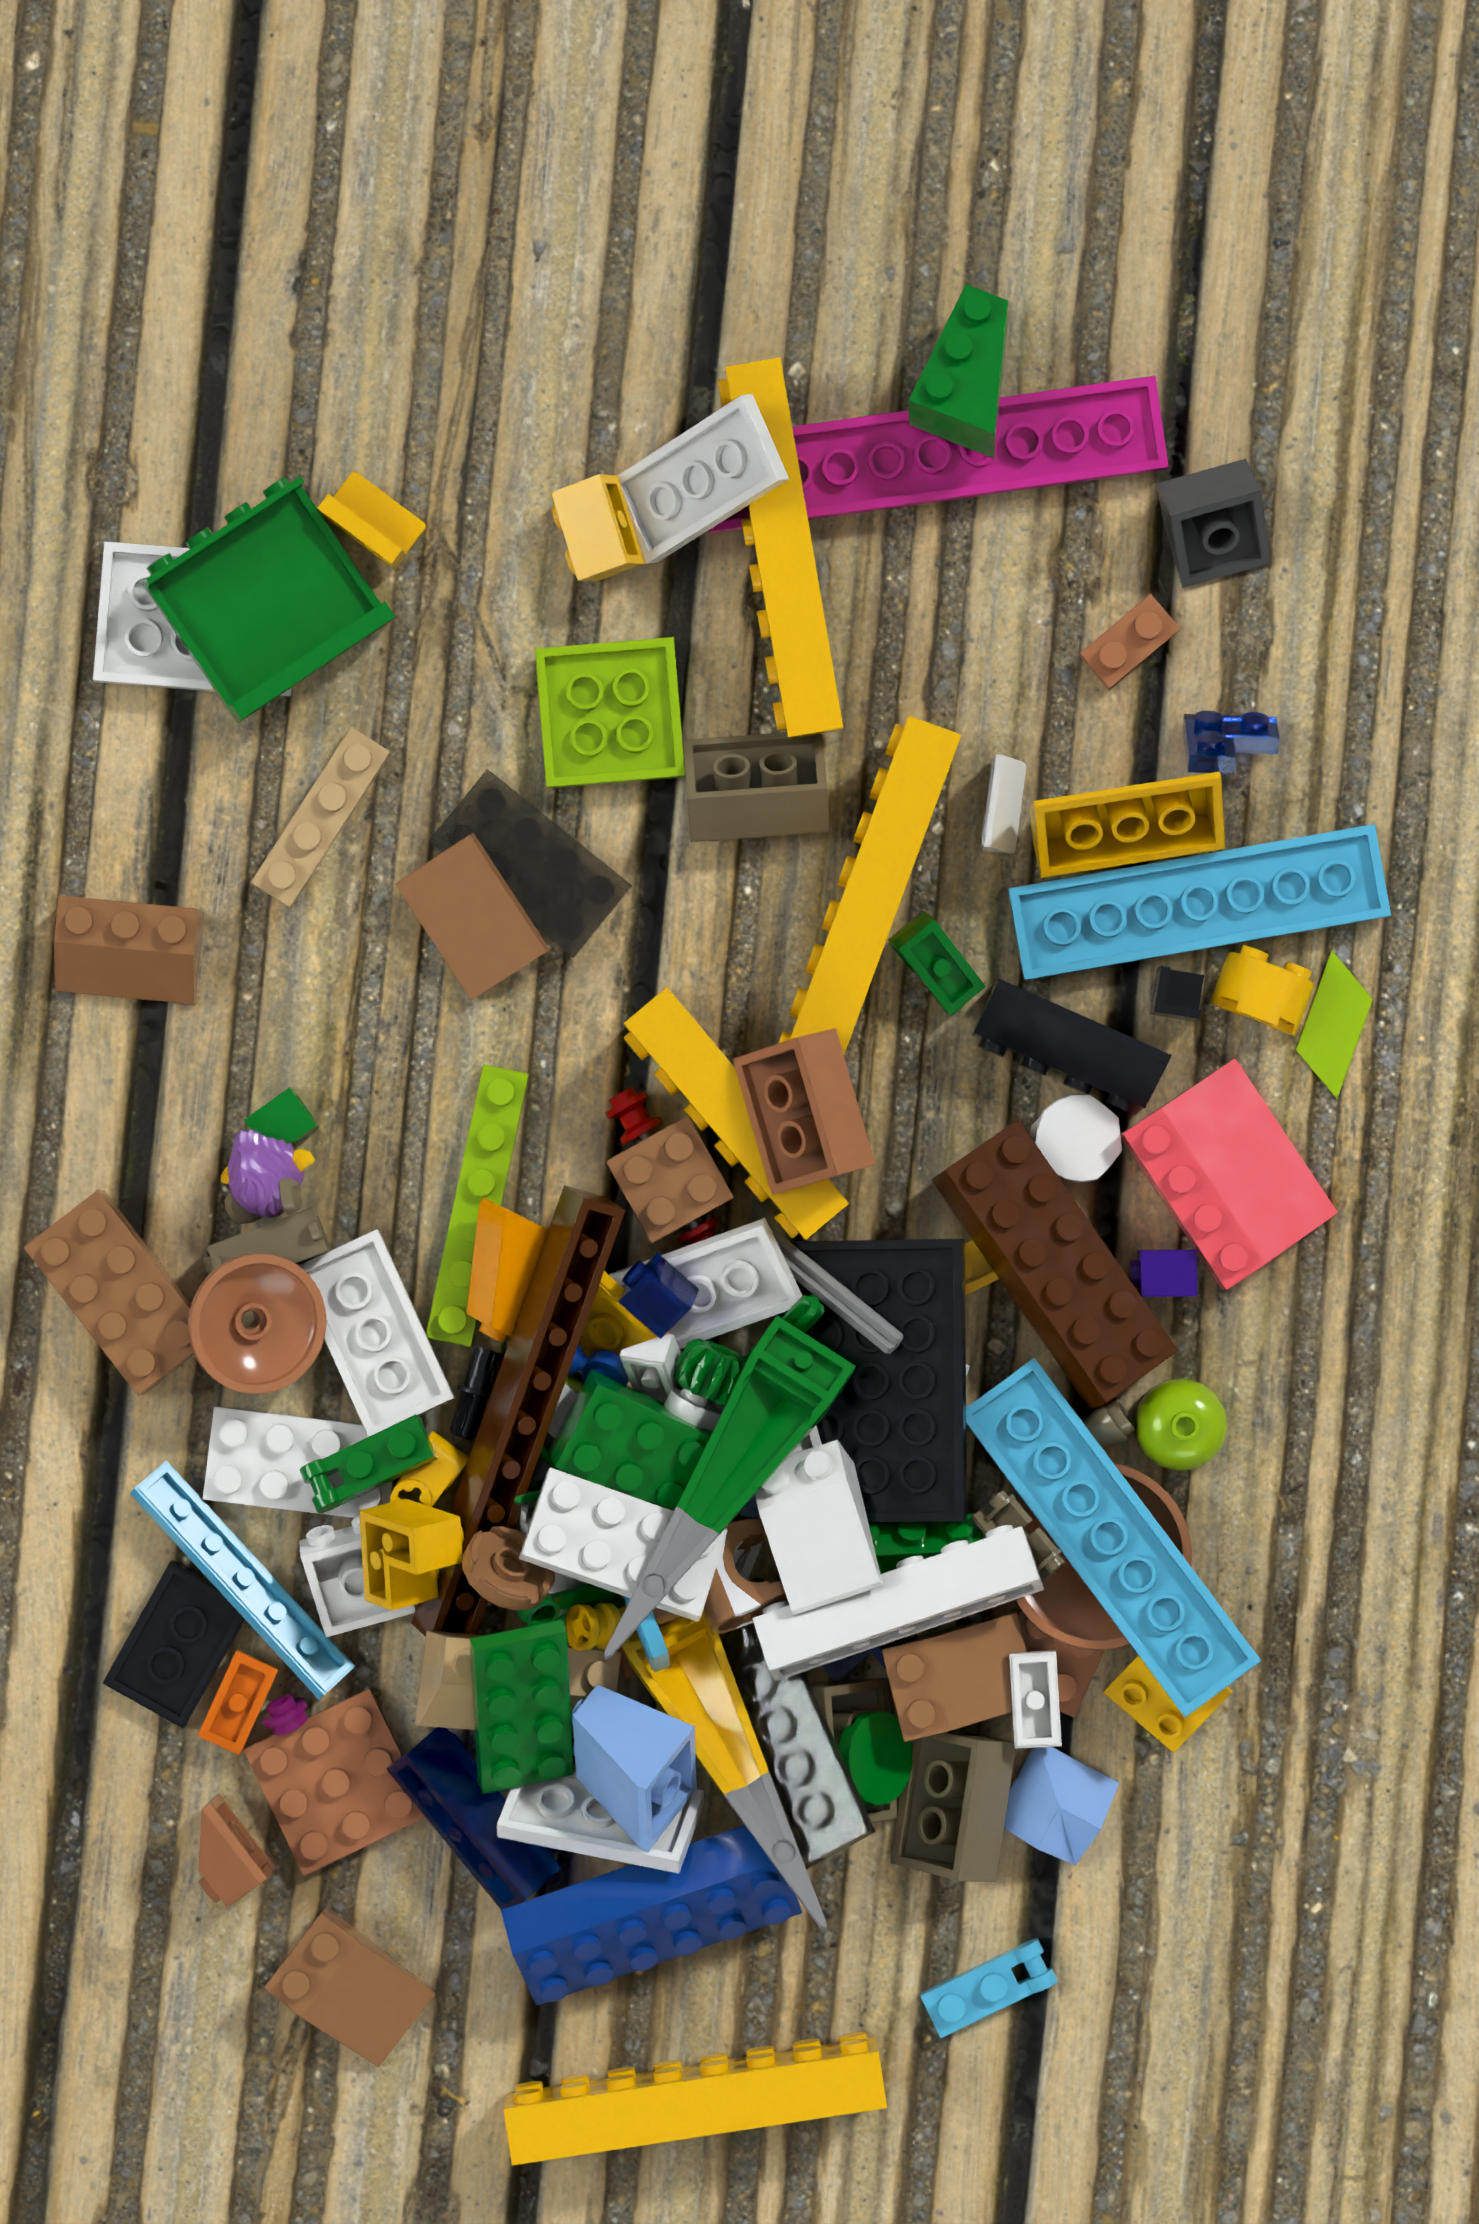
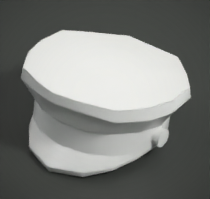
[1029,1094,1122,1183]

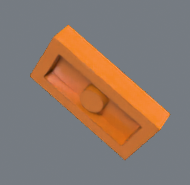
[197,1649,280,1755]

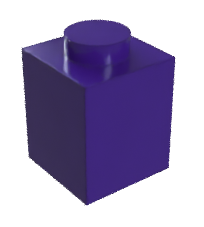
[1129,1249,1197,1297]

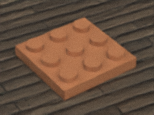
[243,1687,431,1876]

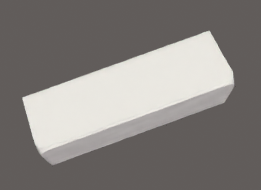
[980,754,1026,854]
[620,1334,683,1403]
[1009,1649,1062,1749]

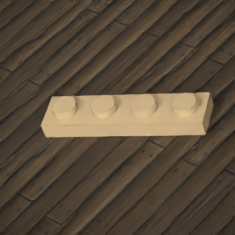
[250,727,391,908]

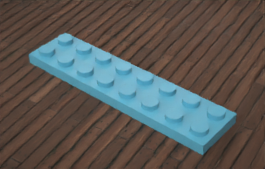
[1008,824,1391,981]
[966,1358,1261,1718]

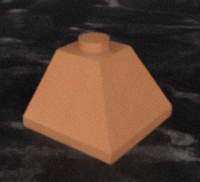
[198,1794,276,1907]

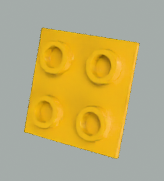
[1103,1655,1233,1753]

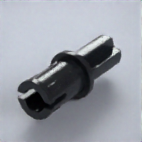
[449,1346,503,1440]

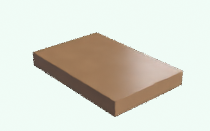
[395,833,550,1000]

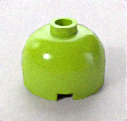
[1133,1378,1228,1471]

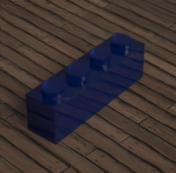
[386,1727,561,1910]

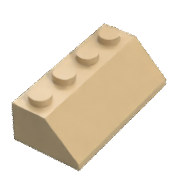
[415,1630,621,1738]

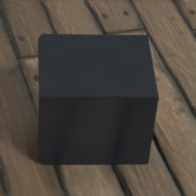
[1150,966,1204,1022]

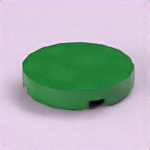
[837,1711,913,1805]

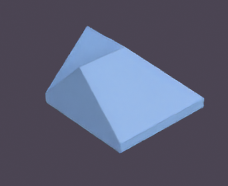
[1004,1747,1119,1866]

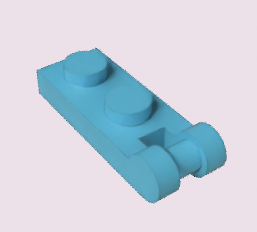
[920,1938,1058,2038]

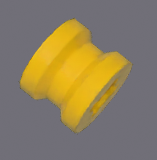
[565,1602,621,1651]

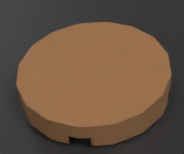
[462,1526,555,1611]

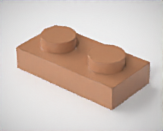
[1079,594,1180,690]

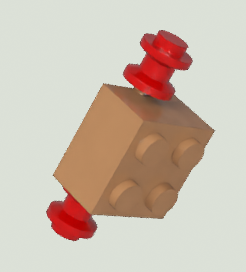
[605,1087,734,1245]

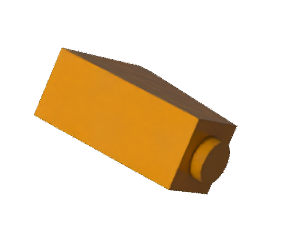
[466,1197,549,1343]

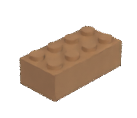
[23,1190,194,1396]

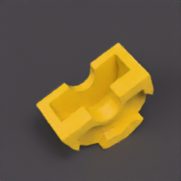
[1209,945,1315,1037]

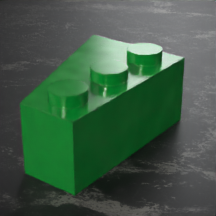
[909,284,1008,458]

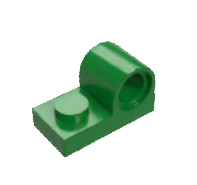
[888,911,986,1016]

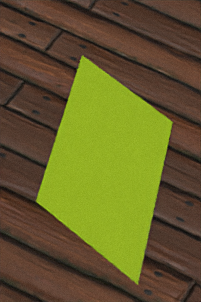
[1296,950,1373,1099]

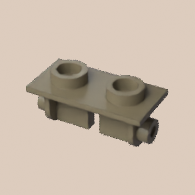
[971,1490,1064,1582]

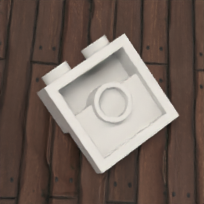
[299,1516,416,1637]

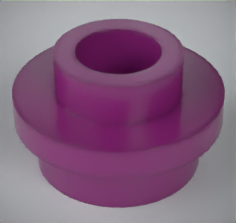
[262,1694,308,1736]

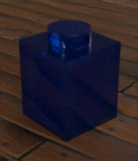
[619,1253,699,1339]

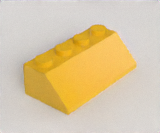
[1029,772,1225,878]

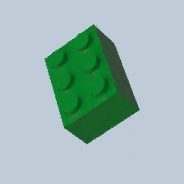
[549,1369,713,1511]

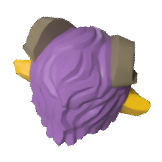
[221,1129,315,1224]

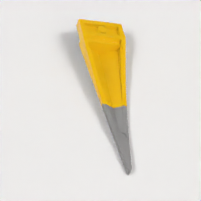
[618,1605,827,1931]

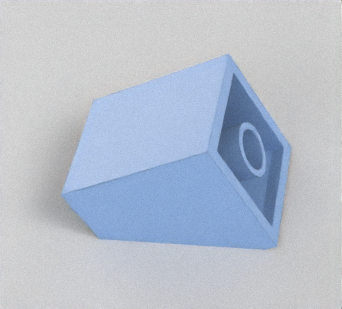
[571,1684,697,1852]

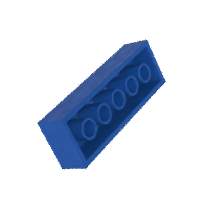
[501,1825,802,2006]

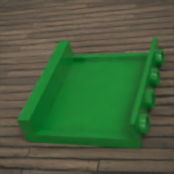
[143,476,396,724]

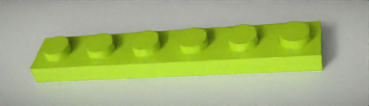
[426,1064,529,1347]

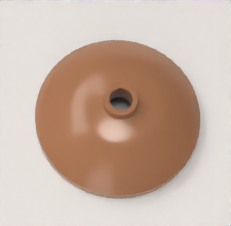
[188,1253,326,1394]

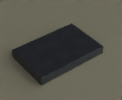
[102,1560,245,1729]

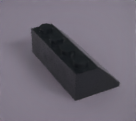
[972,979,1172,1114]

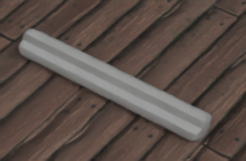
[768,1224,903,1354]

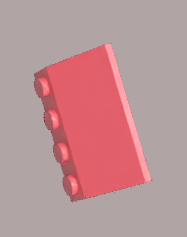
[1120,1058,1338,1290]

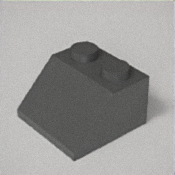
[1156,459,1272,588]

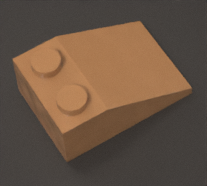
[881,1612,1027,1742]
[264,1906,436,2067]

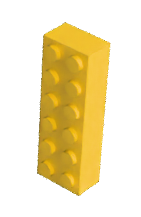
[623,987,849,1240]

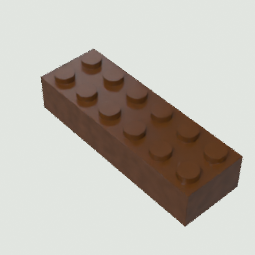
[931,1119,1179,1410]

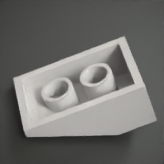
[755,1440,883,1615]

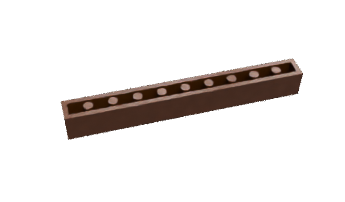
[411,1185,625,1637]

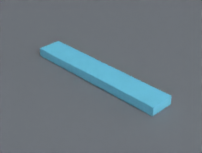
[130,1460,355,1699]

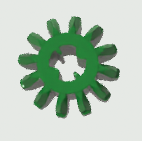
[674,1339,748,1405]

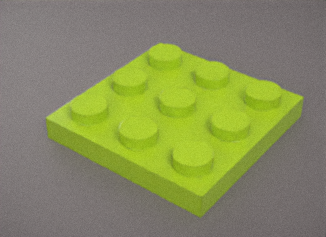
[535,637,685,789]

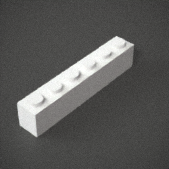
[752,1525,1044,1681]

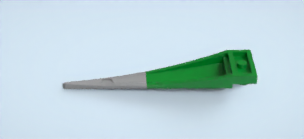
[604,1315,856,1660]

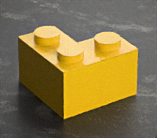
[359,1498,464,1611]

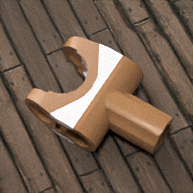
[653,1519,788,1634]

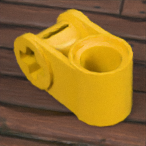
[390,1431,469,1507]

